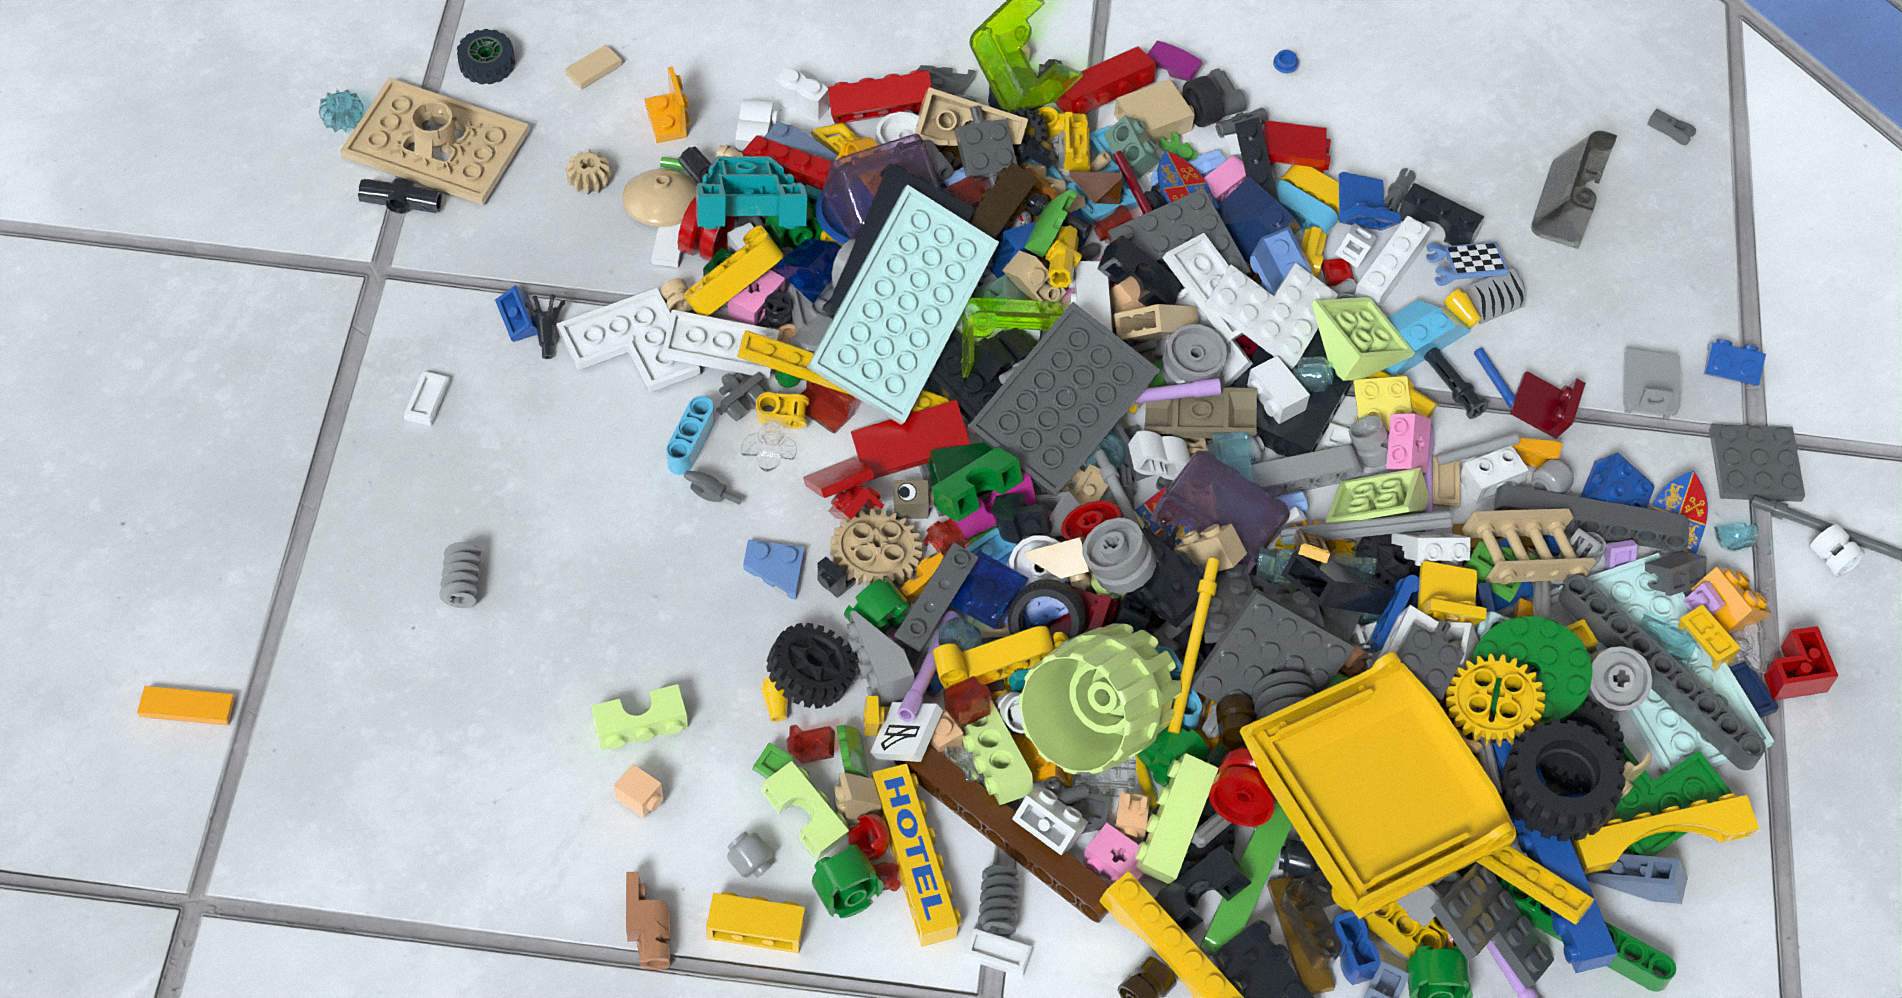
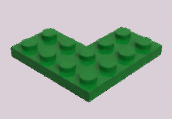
[1588,745,1732,856]

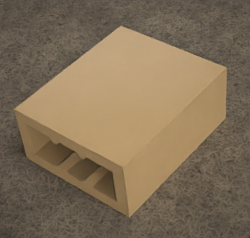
[1114,79,1195,144]
[1114,304,1199,342]

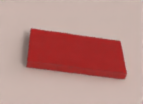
[851,400,970,480]

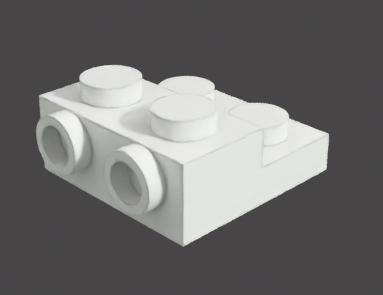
[1392,532,1470,566]

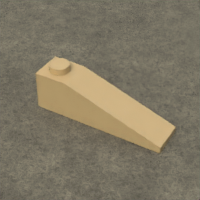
[914,87,1028,146]

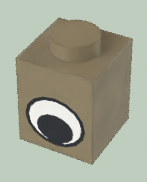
[893,480,934,519]

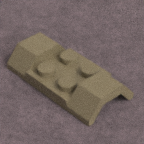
[1144,387,1257,439]

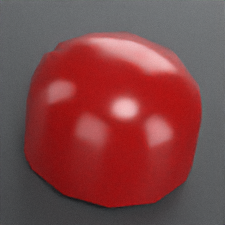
[848,814,890,861]

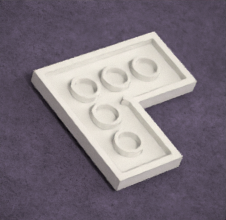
[1204,263,1338,369]
[556,288,700,392]

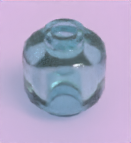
[1293,357,1333,393]
[938,617,982,652]

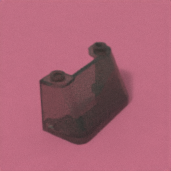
[1531,131,1617,249]

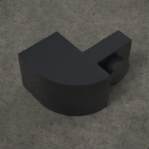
[992,493,1052,543]

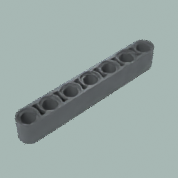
[1494,485,1690,552]

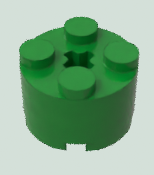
[766,199,824,258]
[844,577,911,636]
[1137,723,1209,787]
[812,845,883,918]
[1406,946,1473,998]

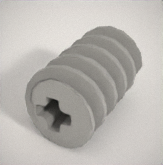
[439,542,482,608]

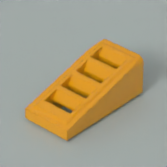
[1512,438,1563,468]

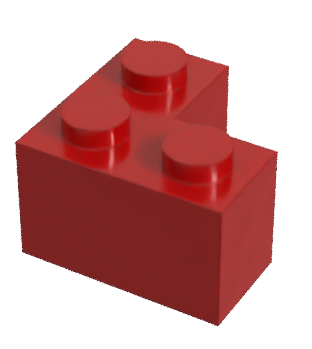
[1764,626,1839,701]

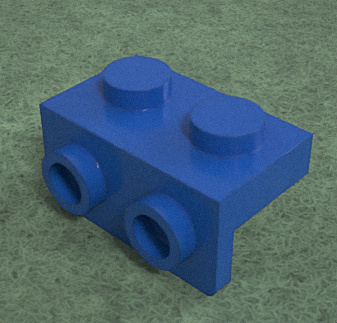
[1704,339,1766,386]

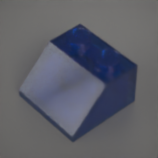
[774,239,841,304]
[949,551,1029,630]

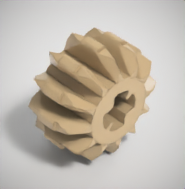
[566,149,611,194]

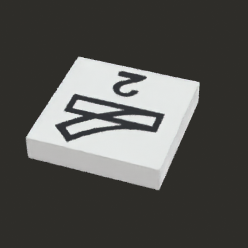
[870,702,943,762]

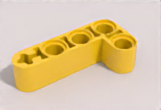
[683,225,783,316]
[932,626,1055,694]
[1331,887,1449,959]

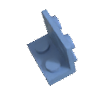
[1250,226,1313,295]

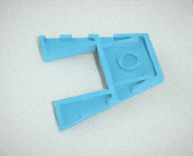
[1023,126,1138,225]

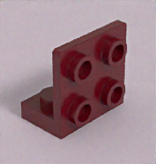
[1510,371,1586,439]
[1049,586,1119,641]

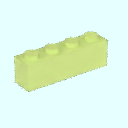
[1135,753,1219,884]

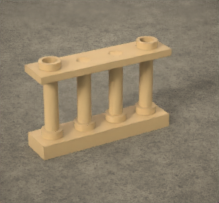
[1462,509,1596,584]

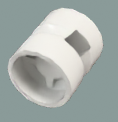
[1810,524,1865,577]
[994,691,1025,733]

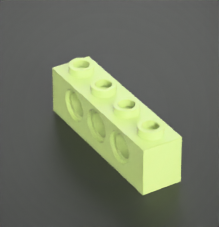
[951,692,1033,805]

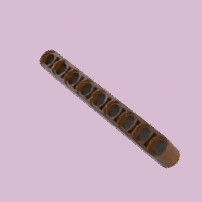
[894,744,1110,923]

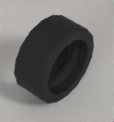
[1182,76,1223,127]

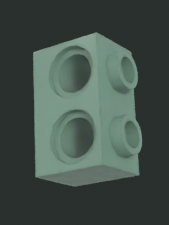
[1103,115,1160,179]

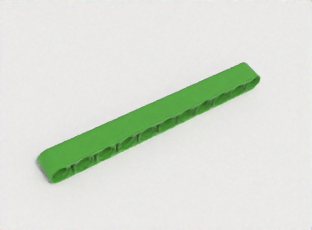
[1199,672,1350,954]

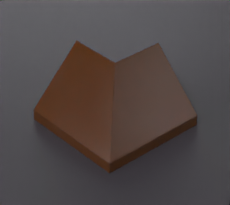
[1069,171,1122,204]

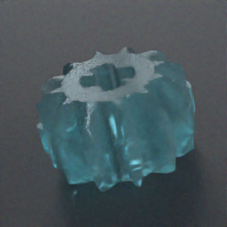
[319,89,364,133]

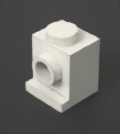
[1335,223,1377,267]

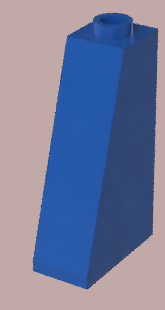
[989,210,1092,279]

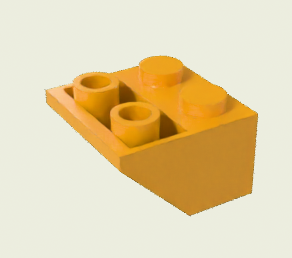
[1691,567,1772,634]

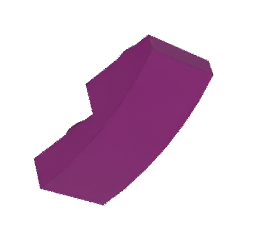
[1147,40,1203,81]

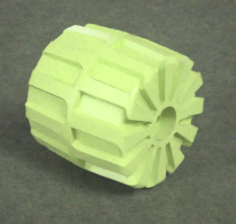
[1019,624,1182,775]

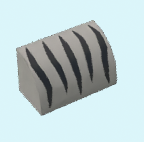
[1466,268,1525,324]

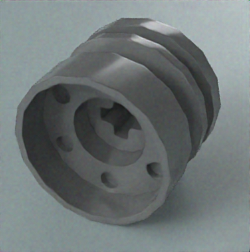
[1251,671,1315,720]

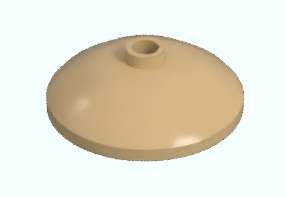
[622,169,697,227]

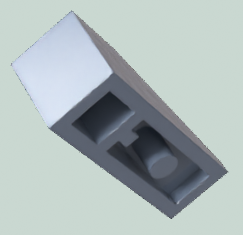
[764,121,838,162]
[1585,854,1688,904]

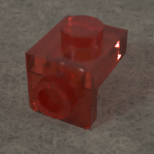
[923,518,970,557]
[786,725,835,764]

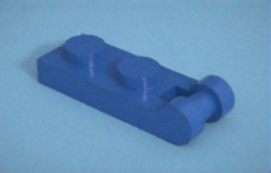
[1367,575,1420,652]

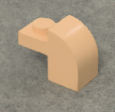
[1109,276,1145,330]

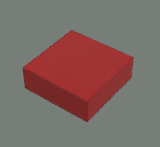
[1321,258,1354,287]

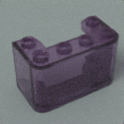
[1150,450,1290,574]

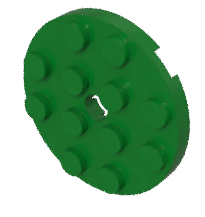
[1472,616,1592,726]

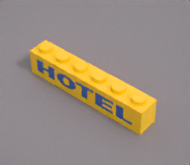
[872,764,962,947]

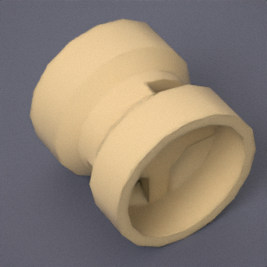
[660,278,692,313]

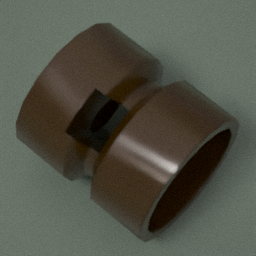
[1216,695,1256,751]
[1118,956,1177,998]

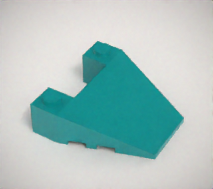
[696,156,807,229]

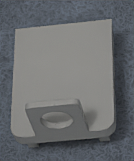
[1624,348,1680,419]

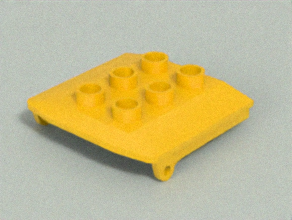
[1240,651,1516,919]

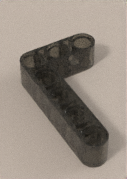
[1280,870,1342,971]

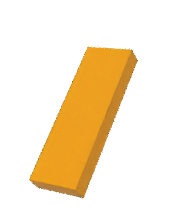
[137,686,235,725]

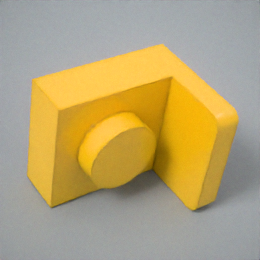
[863,696,890,736]

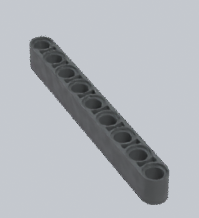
[1558,574,1766,771]

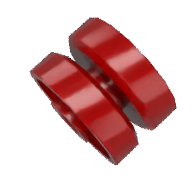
[677,197,735,261]
[1061,500,1123,572]
[1209,748,1278,827]

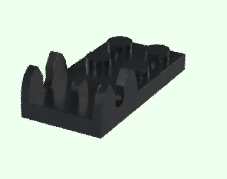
[928,329,1003,423]
[1129,527,1218,628]
[1208,920,1314,998]

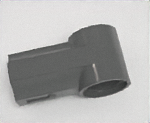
[1206,68,1247,117]

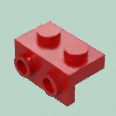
[828,486,885,520]

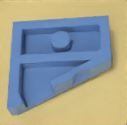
[743,540,804,600]

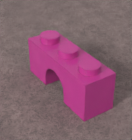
[949,470,1036,540]

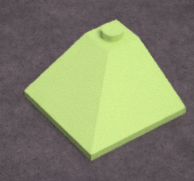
[1312,297,1415,381]
[1326,467,1429,523]

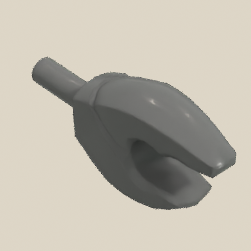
[684,470,742,505]

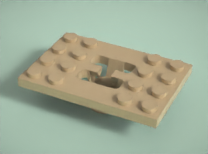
[340,78,530,205]

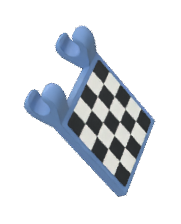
[1426,242,1508,286]

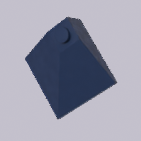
[1217,176,1301,264]

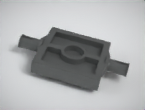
[954,106,1017,189]
[1396,620,1465,703]

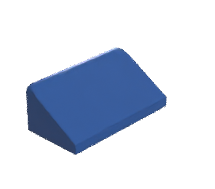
[495,285,537,342]

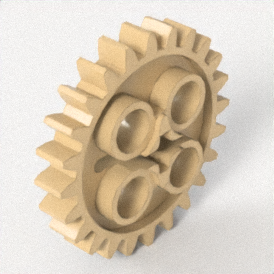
[830,509,923,587]

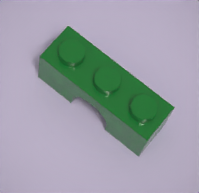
[931,447,1023,522]

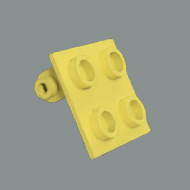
[1353,376,1412,431]

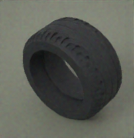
[1008,579,1087,648]

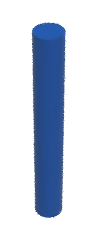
[1474,348,1515,410]

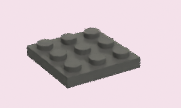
[1709,424,1805,502]

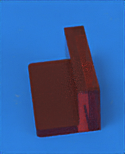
[800,380,856,434]

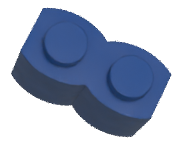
[1328,911,1380,985]

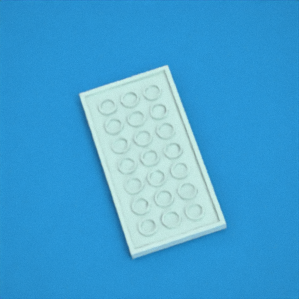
[807,185,999,425]
[1559,553,1774,774]

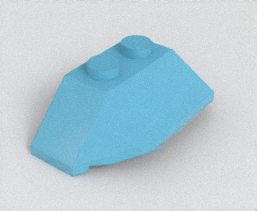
[1383,299,1471,377]

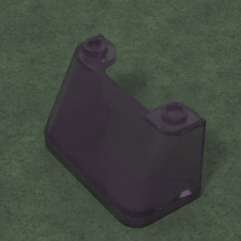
[822,134,942,239]

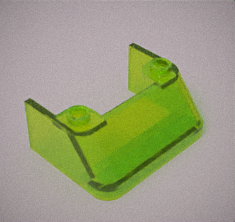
[969,0,1083,112]
[962,298,1068,378]

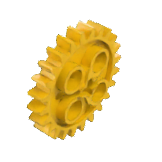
[1446,654,1545,747]

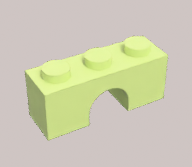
[591,684,688,750]
[761,761,849,860]

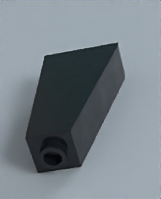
[1281,550,1395,616]

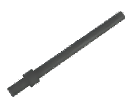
[1750,495,1902,561]

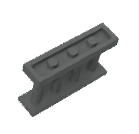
[894,543,979,668]

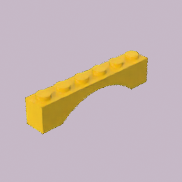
[1570,793,1759,874]
[1099,871,1244,998]

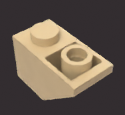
[1002,250,1067,312]
[1174,523,1247,572]
[834,772,881,826]

